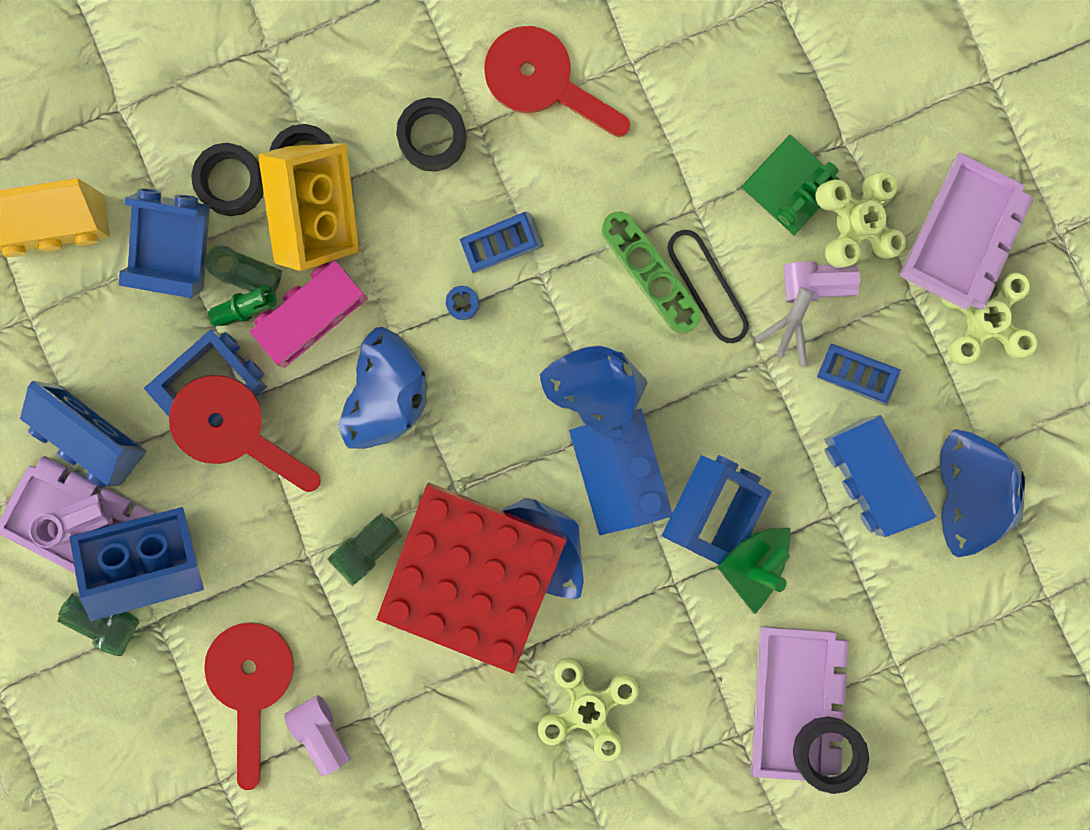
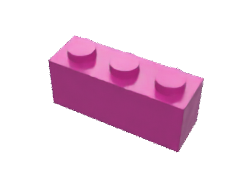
[249,260,368,368]

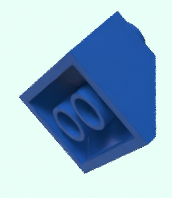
[20,381,147,488]
[569,408,672,536]
[824,415,936,537]
[69,507,204,621]

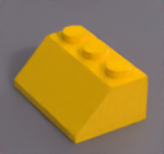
[258,143,359,271]
[0,178,110,257]

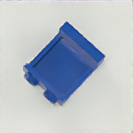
[119,188,210,298]

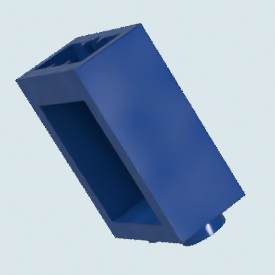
[144,329,267,426]
[661,455,772,565]

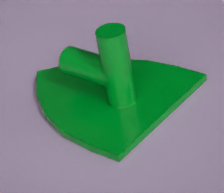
[717,528,791,614]

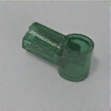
[204,245,283,294]
[327,512,404,587]
[57,592,140,656]

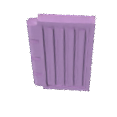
[899,152,1033,310]
[0,456,156,574]
[751,626,849,781]

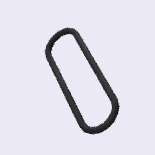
[668,230,749,343]

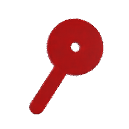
[484,26,630,137]
[169,375,320,492]
[204,622,294,790]

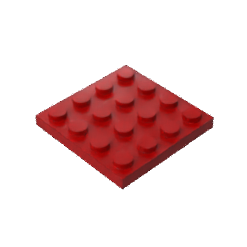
[376,482,567,674]

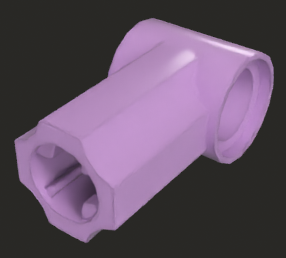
[784,262,860,303]
[29,493,113,548]
[284,695,351,777]

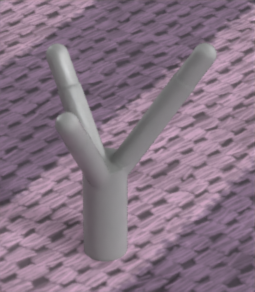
[754,287,814,367]

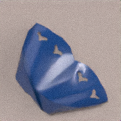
[338,327,427,449]
[540,345,648,438]
[940,429,1025,557]
[501,498,584,599]

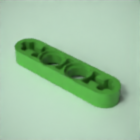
[602,212,701,334]

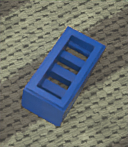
[460,211,544,273]
[817,343,901,406]

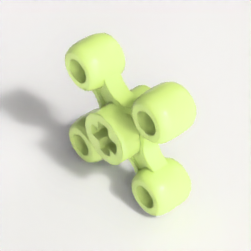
[816,172,907,268]
[940,272,1038,365]
[538,658,639,762]

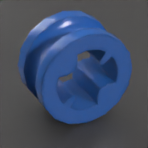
[445,286,479,320]

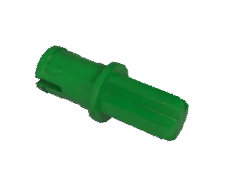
[208,285,277,327]

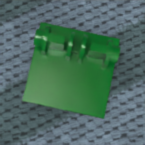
[741,134,840,236]

